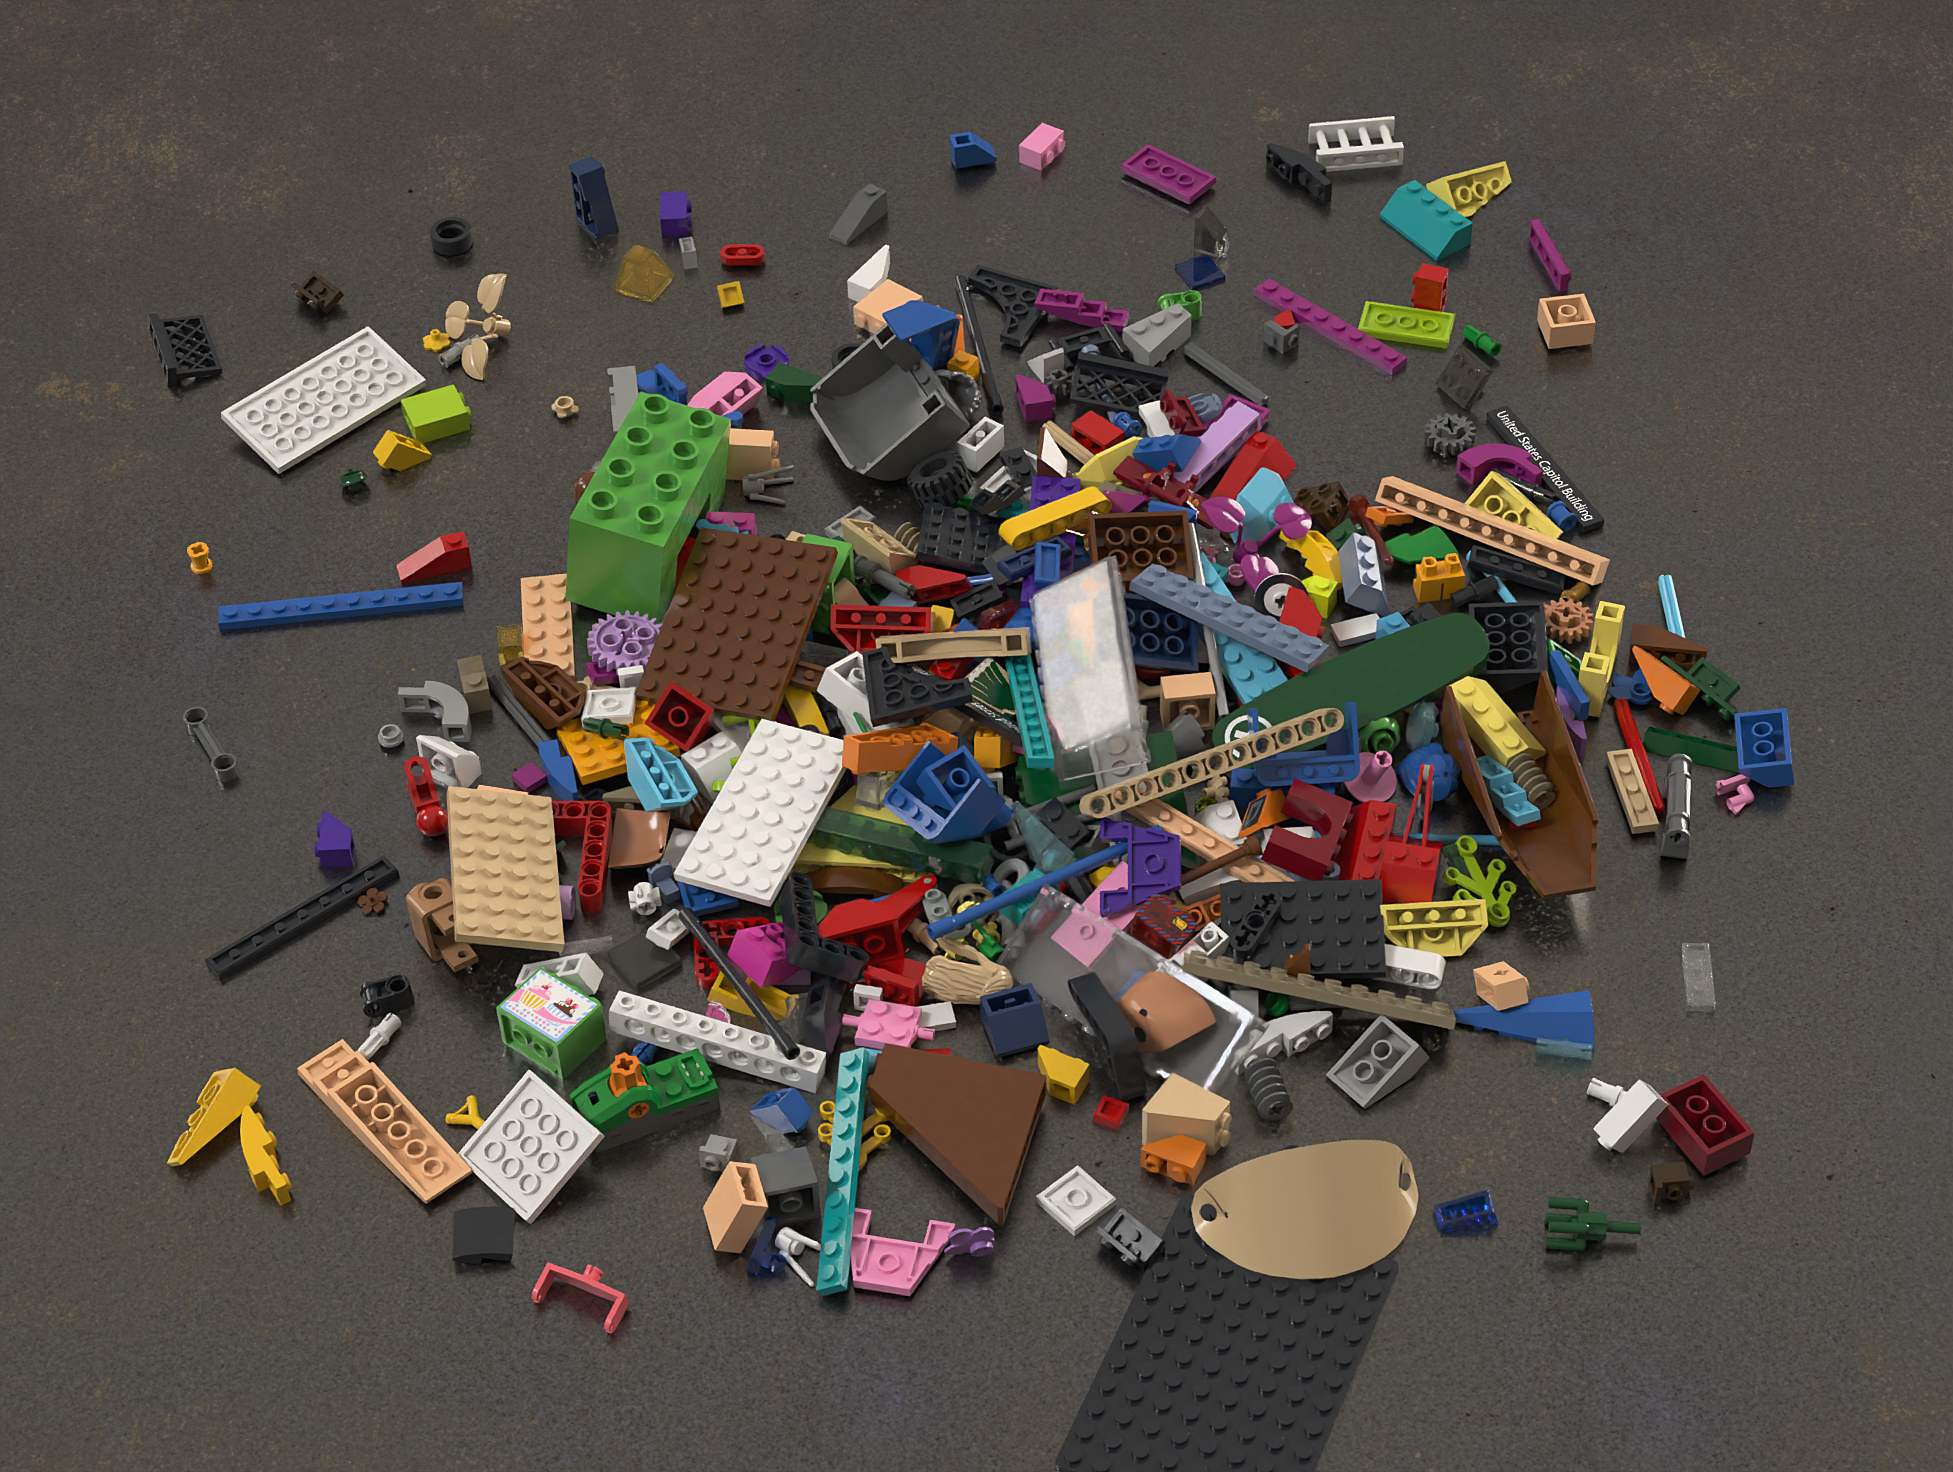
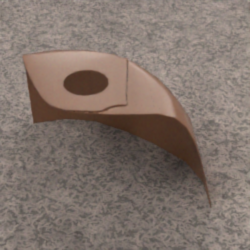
[608,808,670,869]
[1117,971,1216,1052]

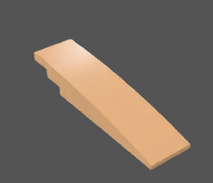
[297,1039,472,1204]

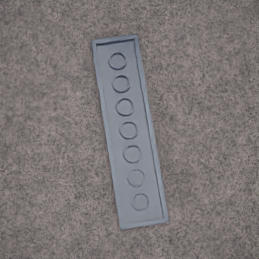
[1129,564,1329,672]

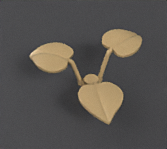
[445,274,511,380]

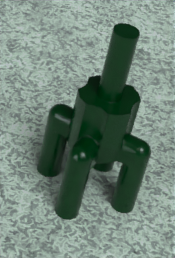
[1545,1197,1641,1251]

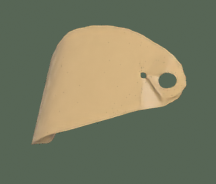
[1191,1140,1418,1279]

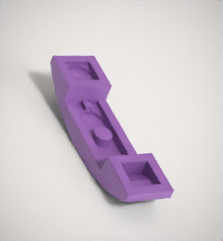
[1556,666,1587,756]

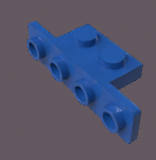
[636,363,688,405]

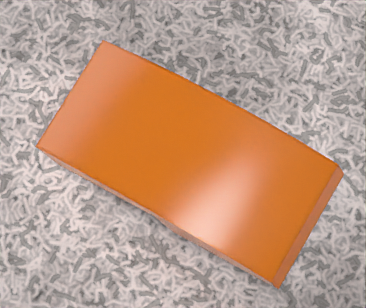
[1176,894,1221,935]

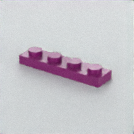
[1529,219,1571,292]

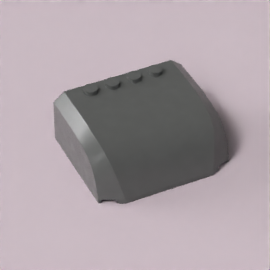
[811,323,970,481]

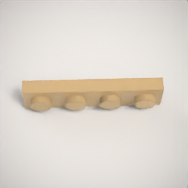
[1606,749,1659,834]

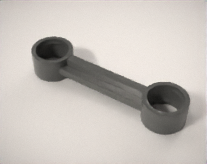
[183,707,239,782]

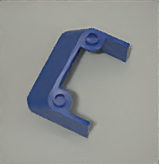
[882,300,960,371]
[1247,702,1360,787]
[883,741,1006,844]

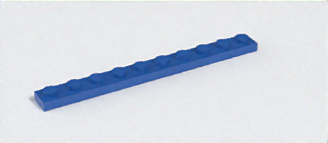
[218,582,464,630]

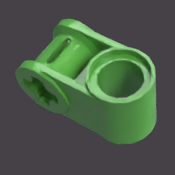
[1158,290,1202,321]

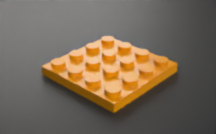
[555,700,681,785]

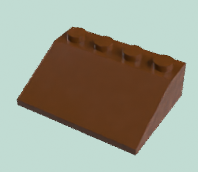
[1087,510,1194,584]

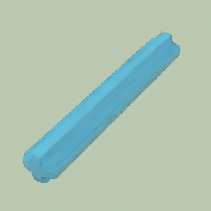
[1658,574,1685,638]

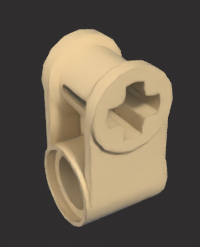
[834,577,869,606]

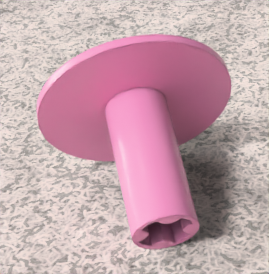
[1343,751,1397,802]

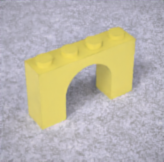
[1578,601,1625,717]

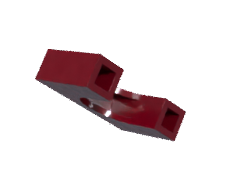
[1260,778,1354,881]

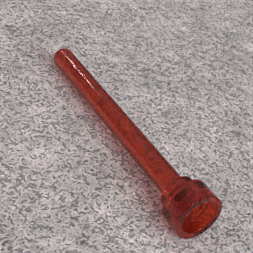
[1349,494,1393,565]

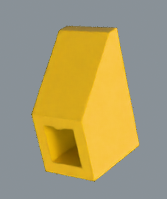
[1038,1045,1090,1105]

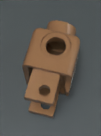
[405,877,478,972]

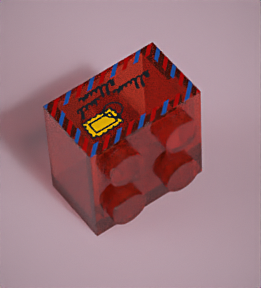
[1130,891,1198,962]

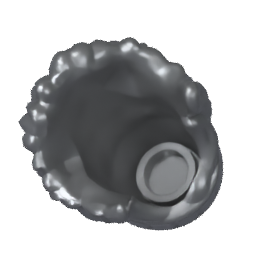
[934,370,983,421]

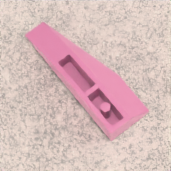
[687,371,763,416]

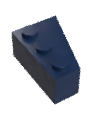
[569,156,619,240]

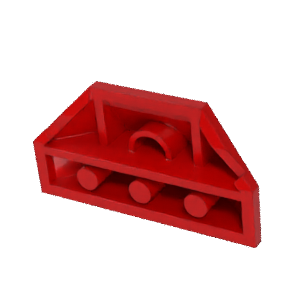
[830,605,931,655]

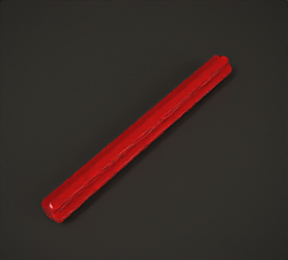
[1613,698,1665,814]

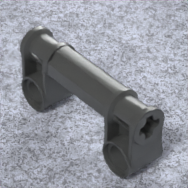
[1660,754,1692,859]

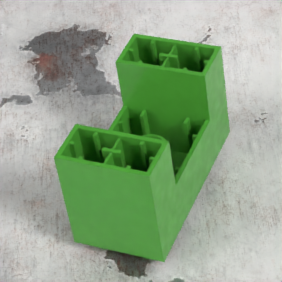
[566,392,731,624]

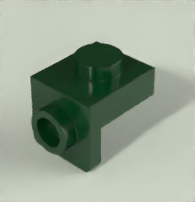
[1326,518,1367,551]

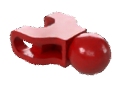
[404,757,448,837]

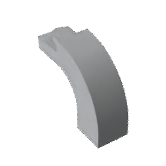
[398,681,472,742]

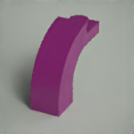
[1456,444,1543,486]

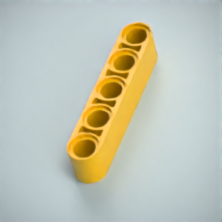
[999,487,1112,551]

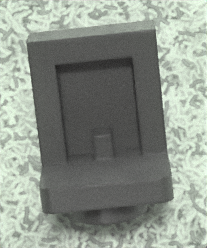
[1263,320,1300,354]

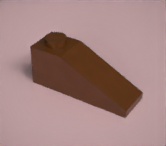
[1629,623,1707,668]

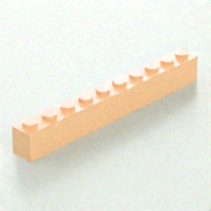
[1375,476,1610,585]

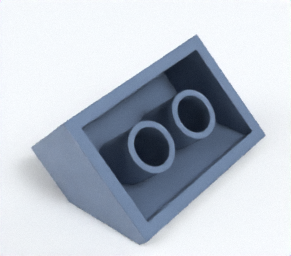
[1338,532,1390,617]

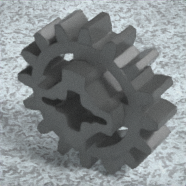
[1424,413,1476,455]

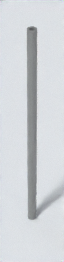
[1189,523,1229,720]

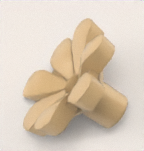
[1202,775,1229,804]

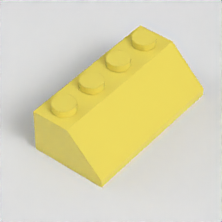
[1450,676,1546,768]

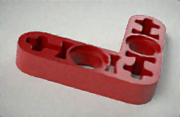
[694,917,770,989]

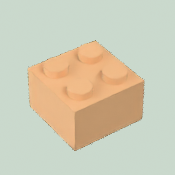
[1537,294,1596,349]
[1160,672,1216,730]

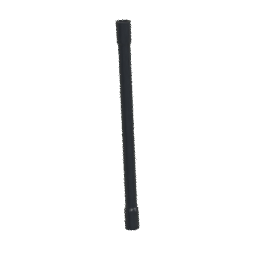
[954,275,1004,415]
[678,907,800,1060]

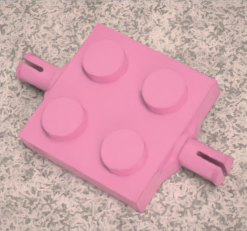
[842,999,935,1050]

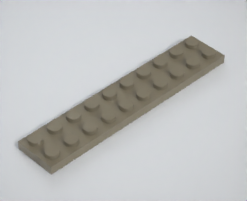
[1182,950,1456,1030]

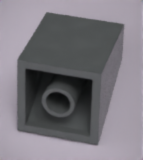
[751,1146,821,1228]

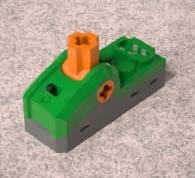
[569,1048,721,1153]

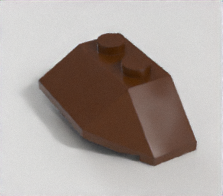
[501,657,587,730]

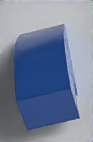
[537,740,579,801]

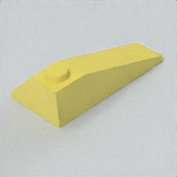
[1426,161,1512,217]
[1465,471,1563,539]

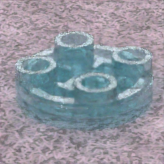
[1407,701,1439,751]

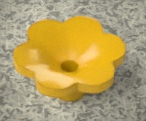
[423,329,450,352]

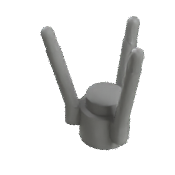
[743,465,794,505]

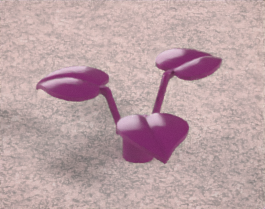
[1201,497,1312,593]

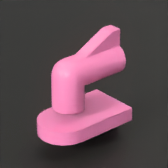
[1715,774,1754,815]

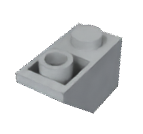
[1229,983,1258,1023]

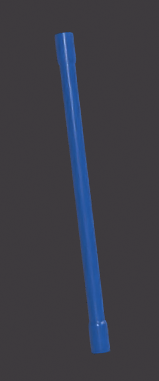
[927,825,1163,940]

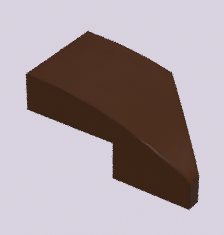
[1283,944,1311,977]

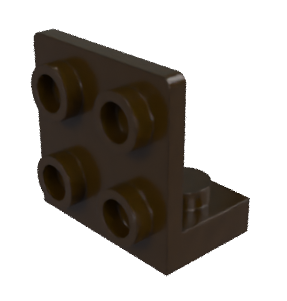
[1294,481,1352,533]

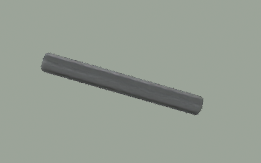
[1184,342,1269,407]
[487,674,551,746]

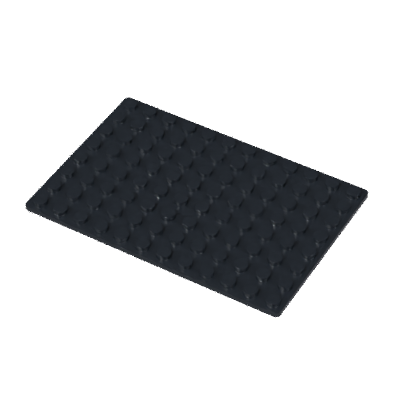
[1055,1194,1399,1472]

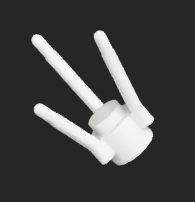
[775,1227,821,1287]

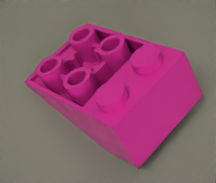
[727,921,802,988]

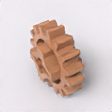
[1545,598,1593,644]

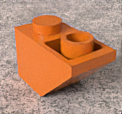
[1141,1134,1207,1185]

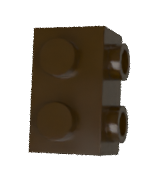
[290,271,345,314]

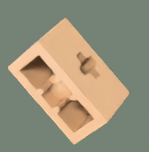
[1473,961,1530,1011]

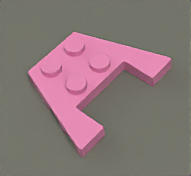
[850,1208,956,1296]

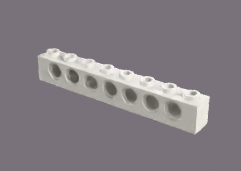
[609,991,826,1093]

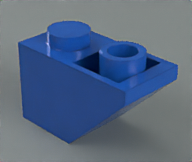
[949,132,997,169]

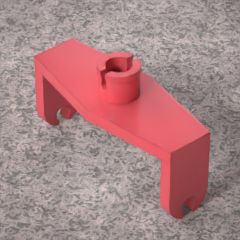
[531,1263,630,1334]

